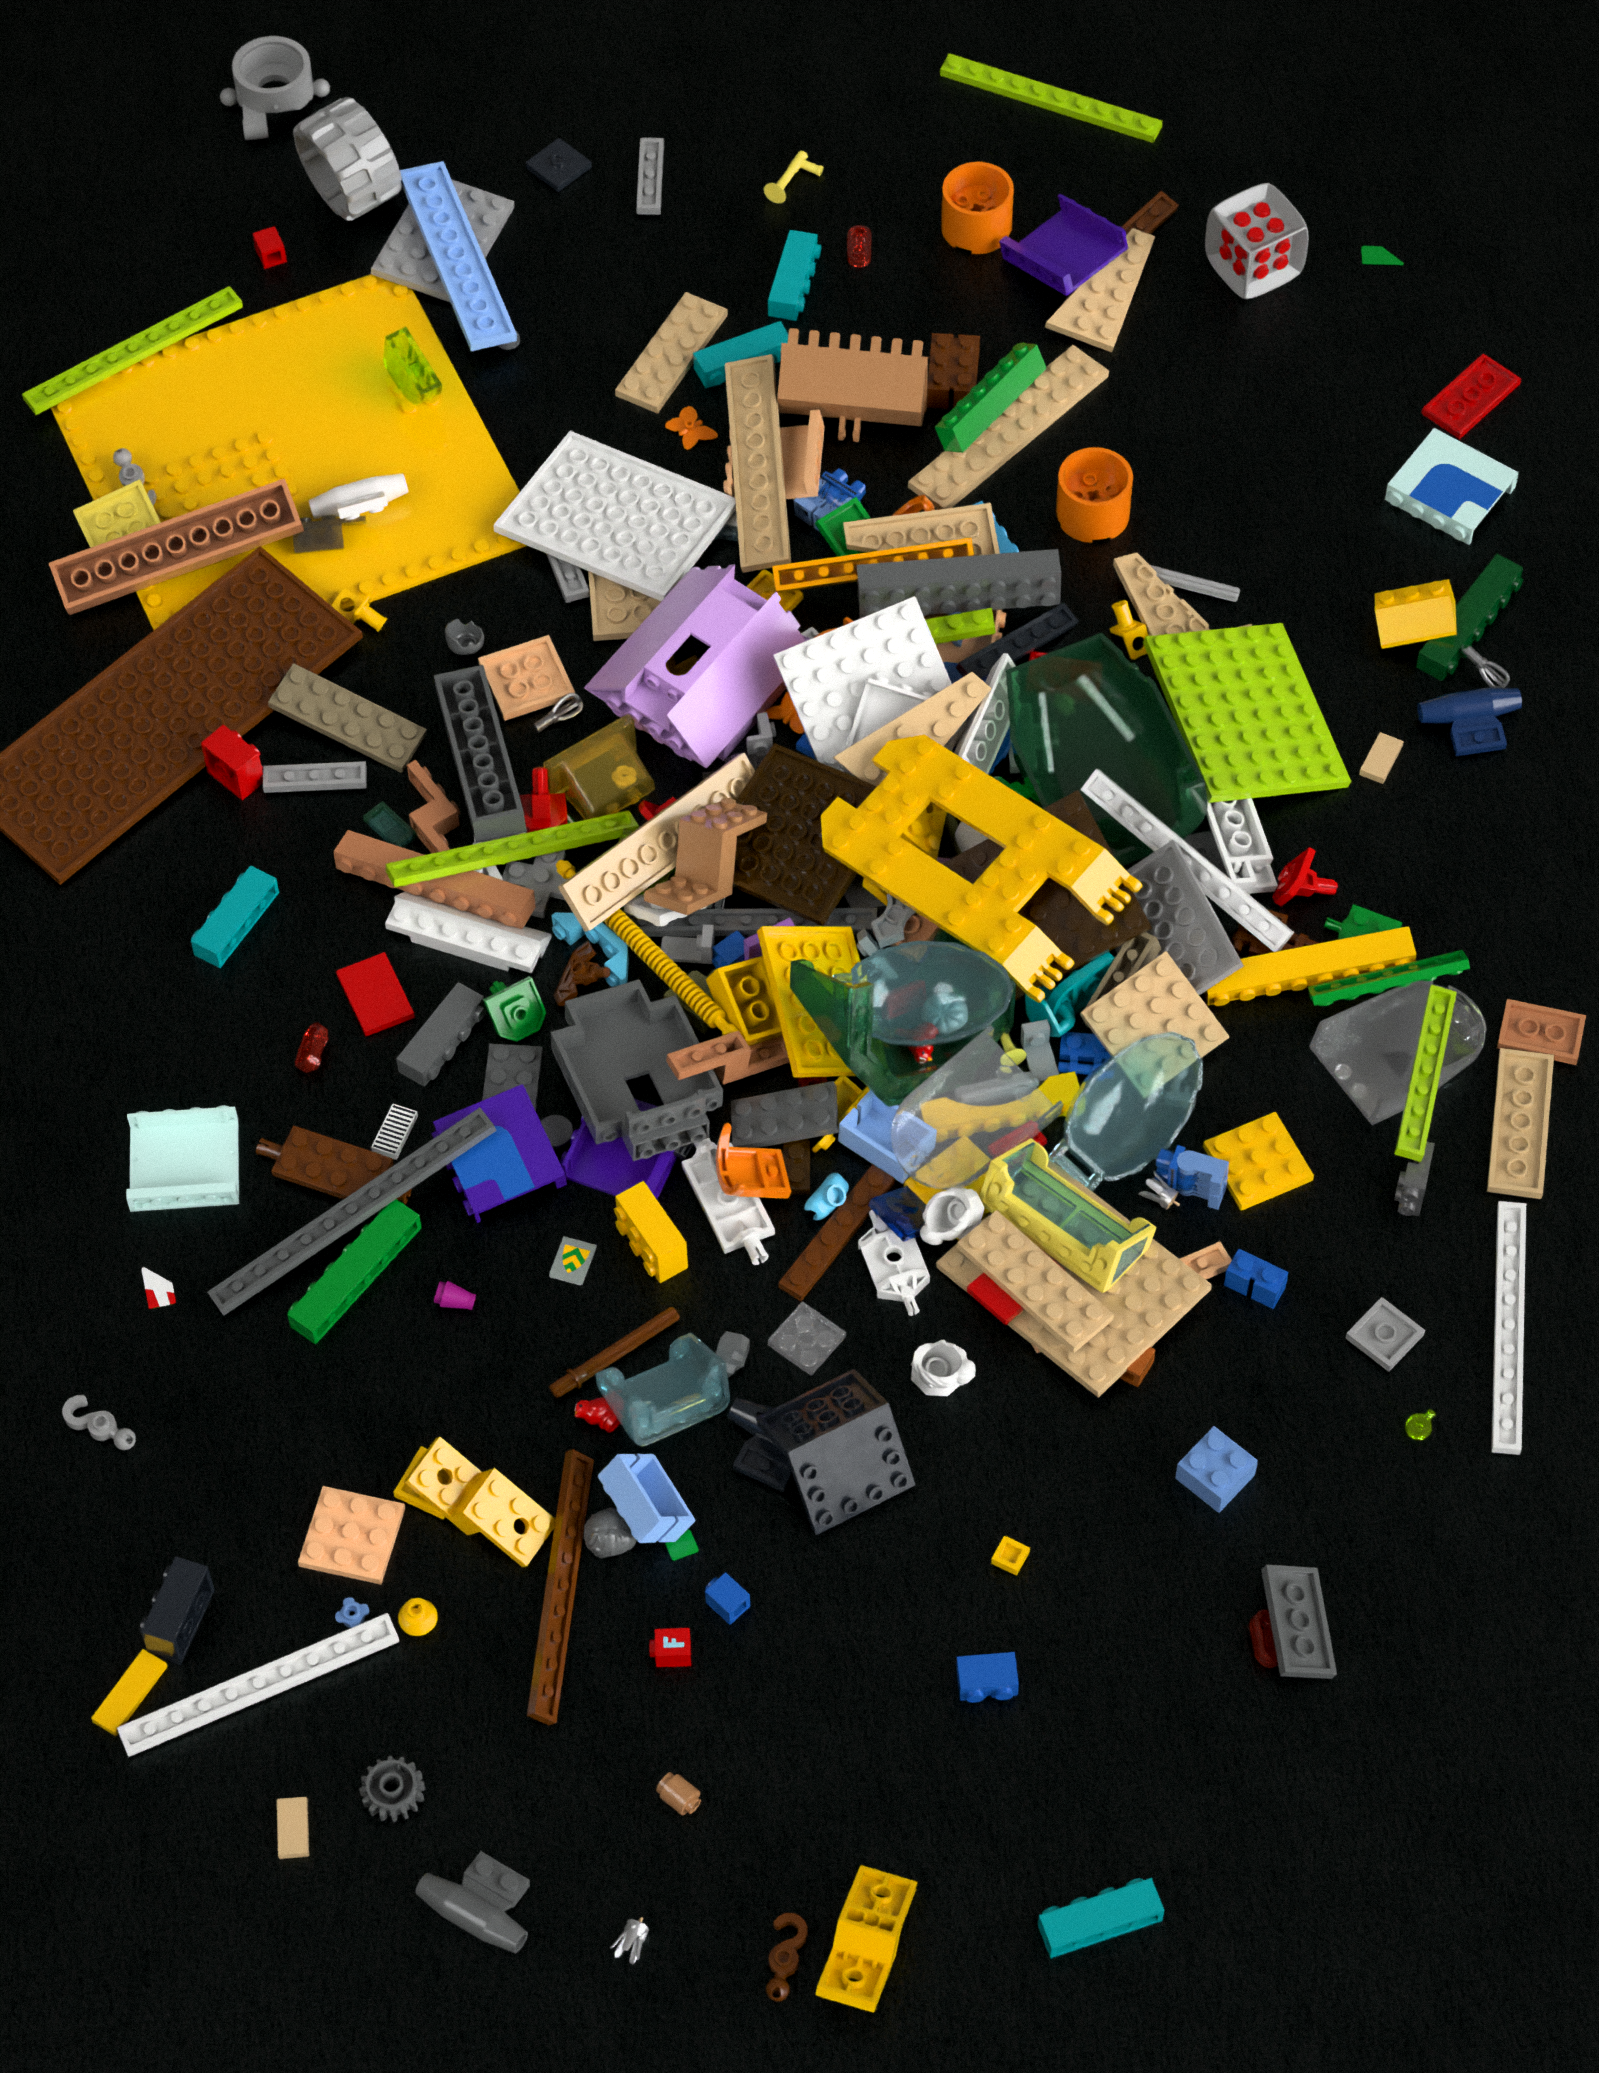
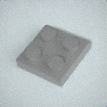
[1346,1297,1425,1372]

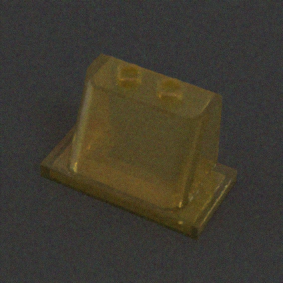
[543,714,655,820]

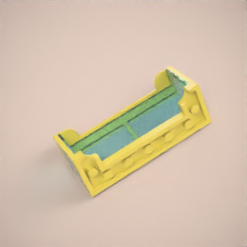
[979,1138,1156,1293]

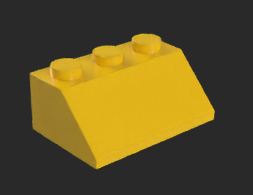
[1375,579,1457,649]

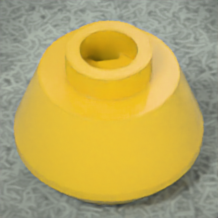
[398,1598,438,1636]

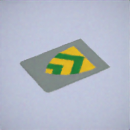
[549,1236,597,1285]

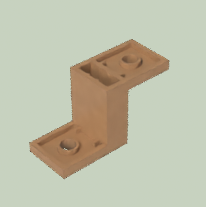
[644,798,767,915]

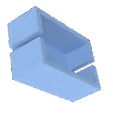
[838,1088,937,1184]
[598,1454,696,1543]

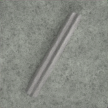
[1150,565,1240,602]

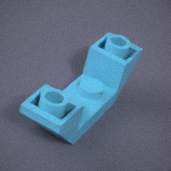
[552,912,629,987]

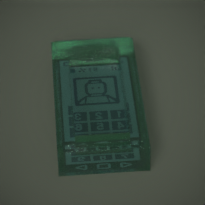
[363,801,417,848]

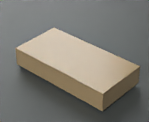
[1359,732,1404,784]
[277,1797,309,1859]

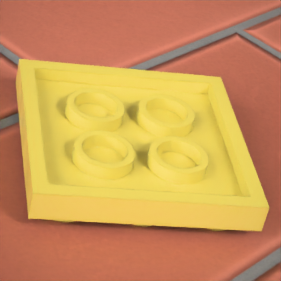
[73,479,161,548]

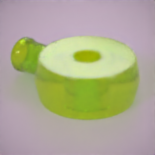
[1405,1409,1435,1440]

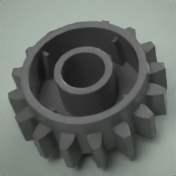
[360,1756,425,1822]

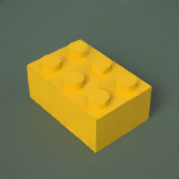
[706,956,783,1046]
[614,1181,688,1283]

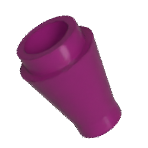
[434,1281,476,1310]

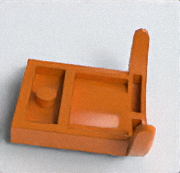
[716,1123,791,1199]

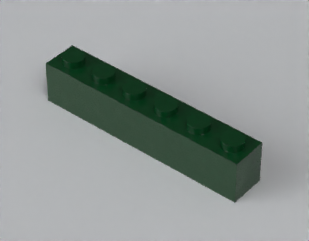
[1416,554,1523,681]

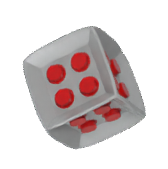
[1205,183,1309,299]

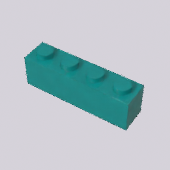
[768,230,821,321]
[693,321,788,388]
[191,865,279,968]
[1038,1878,1164,1958]

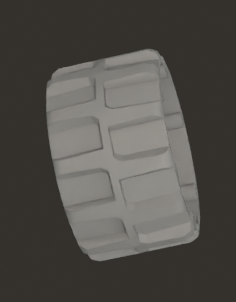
[293,97,402,221]

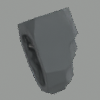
[712,1331,750,1379]

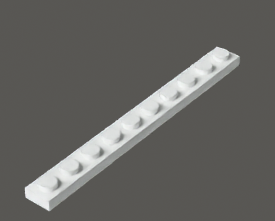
[1080,769,1294,952]
[1492,1201,1526,1455]
[117,1613,399,1757]

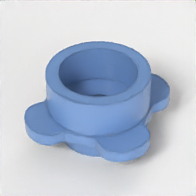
[335,1597,369,1628]

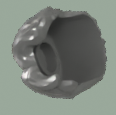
[584,1508,637,1558]

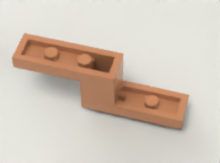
[407,760,460,854]
[666,1031,790,1085]

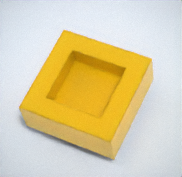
[991,1536,1030,1576]

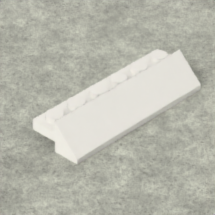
[954,653,1019,774]
[1187,758,1278,895]
[385,891,552,973]

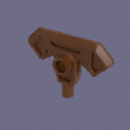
[553,941,610,1006]

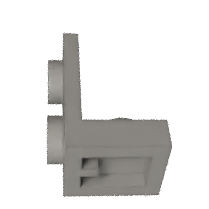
[661,924,714,964]
[1020,1019,1059,1084]

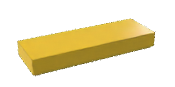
[91,1649,167,1736]

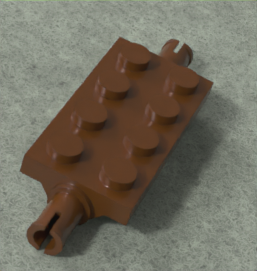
[256,1126,412,1204]

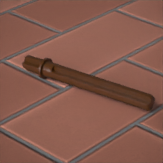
[550,1307,680,1398]

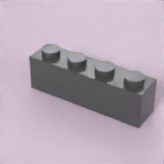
[396,982,486,1087]

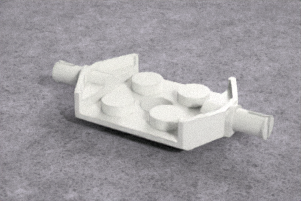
[858,1208,930,1316]

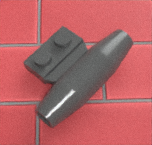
[415,1851,530,1953]

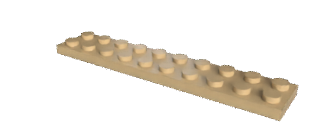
[908,345,1109,510]
[725,354,791,573]
[558,753,755,932]

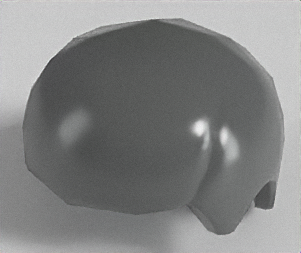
[445,619,484,655]

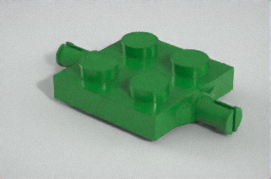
[1324,904,1402,940]

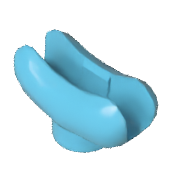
[804,1173,849,1220]

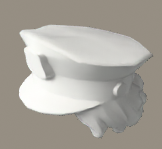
[920,1186,984,1245]
[911,1340,976,1396]

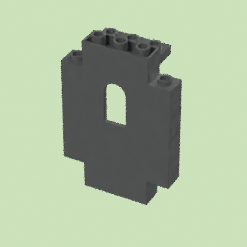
[551,979,723,1161]

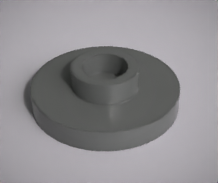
[540,1115,573,1149]

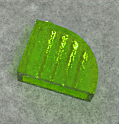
[383,327,442,405]

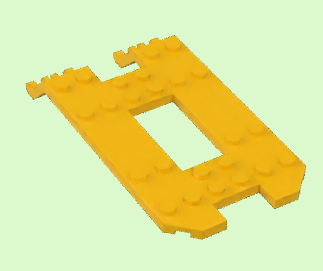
[821,735,1143,1003]

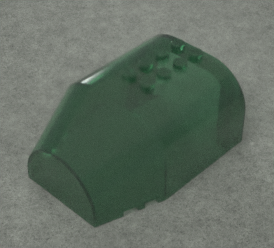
[1006,633,1208,866]

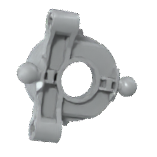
[220,36,330,140]

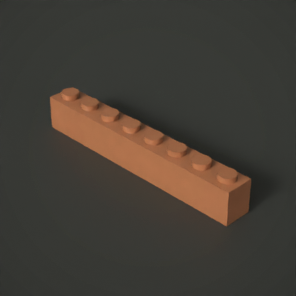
[334,830,536,929]

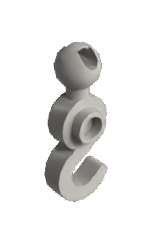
[113,448,157,505]
[62,1395,136,1450]

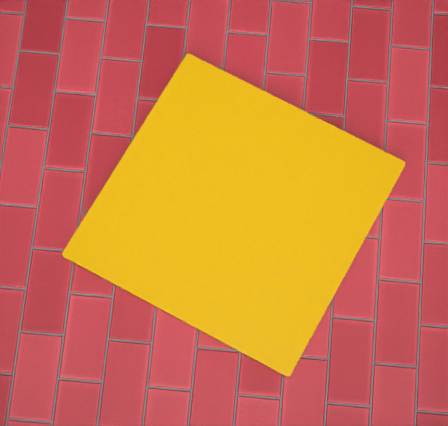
[51,274,527,630]

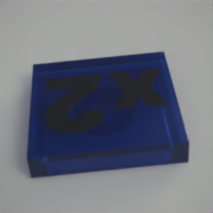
[868,1186,926,1242]

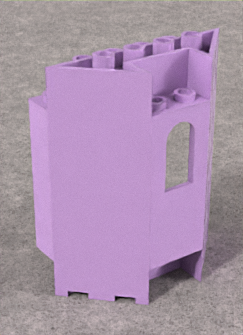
[584,565,810,768]

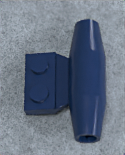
[1417,688,1522,756]

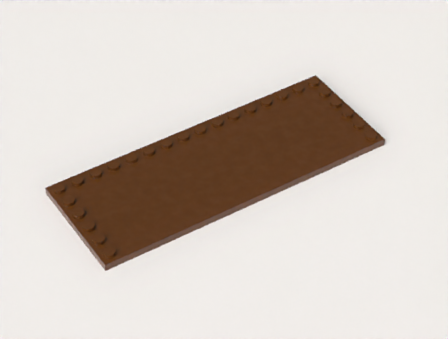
[0,546,363,885]

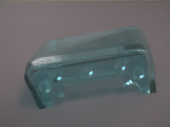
[596,1333,730,1446]

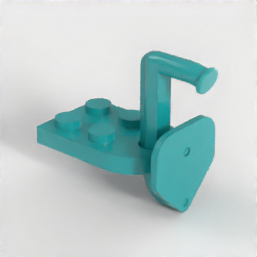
[991,952,1114,1037]

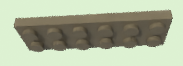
[268,663,427,773]

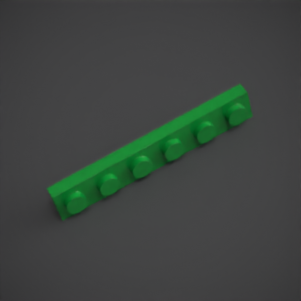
[1308,950,1470,1006]

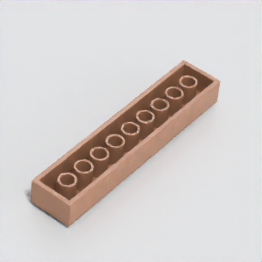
[49,478,304,615]

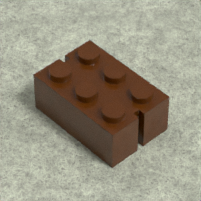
[927,333,980,409]

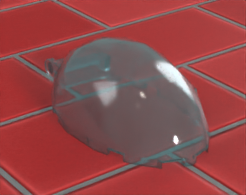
[833,941,1014,1048]
[1048,1031,1203,1191]

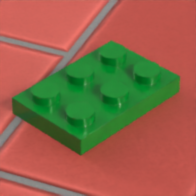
[815,497,871,585]

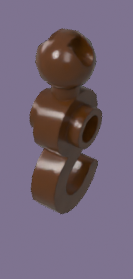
[766,1913,807,2001]

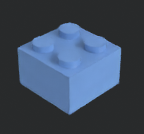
[1176,1426,1258,1513]

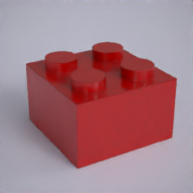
[201,724,263,801]

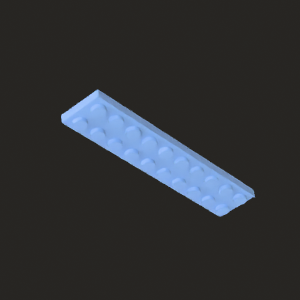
[400,161,517,351]

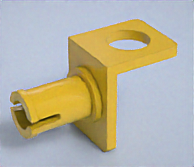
[331,589,387,632]
[1110,600,1149,660]

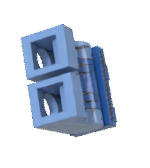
[794,468,866,531]
[1155,1145,1229,1210]

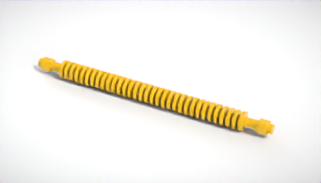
[556,860,740,1036]

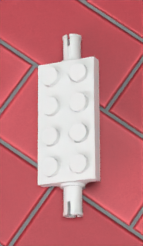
[682,1138,775,1265]

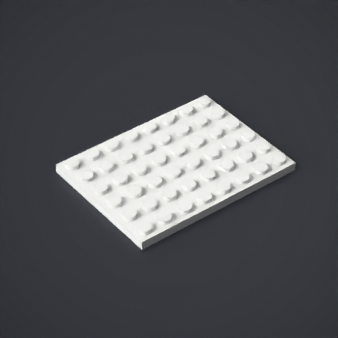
[494,431,736,601]

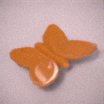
[665,406,718,450]
[763,692,805,734]

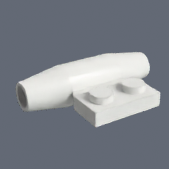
[309,473,409,520]

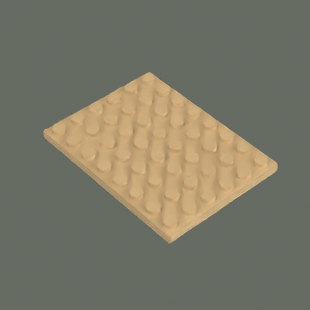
[936,1159,1211,1398]

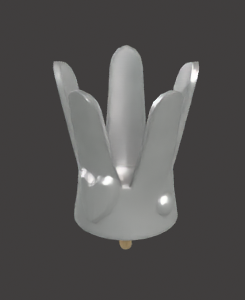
[1139,1171,1180,1210]
[610,1917,649,1964]

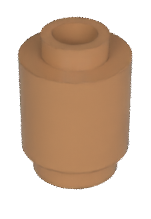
[656,1772,701,1815]

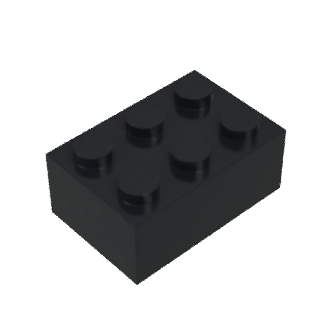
[140,1556,215,1665]

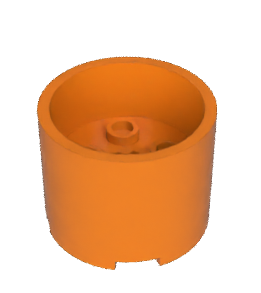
[942,162,1014,254]
[1056,447,1133,543]

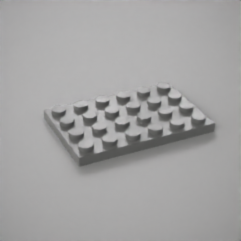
[371,180,514,302]
[1115,840,1244,995]

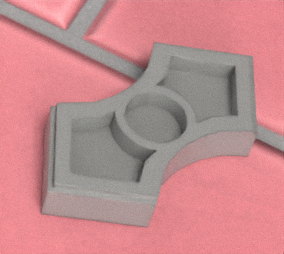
[870,894,916,948]

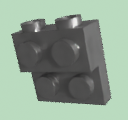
[1394,1142,1435,1216]

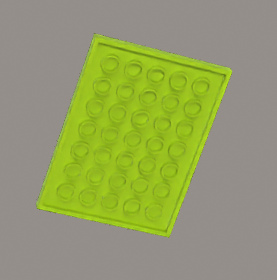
[1143,623,1351,803]

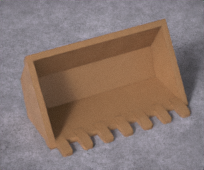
[777,328,928,442]

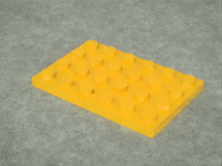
[757,926,889,1077]

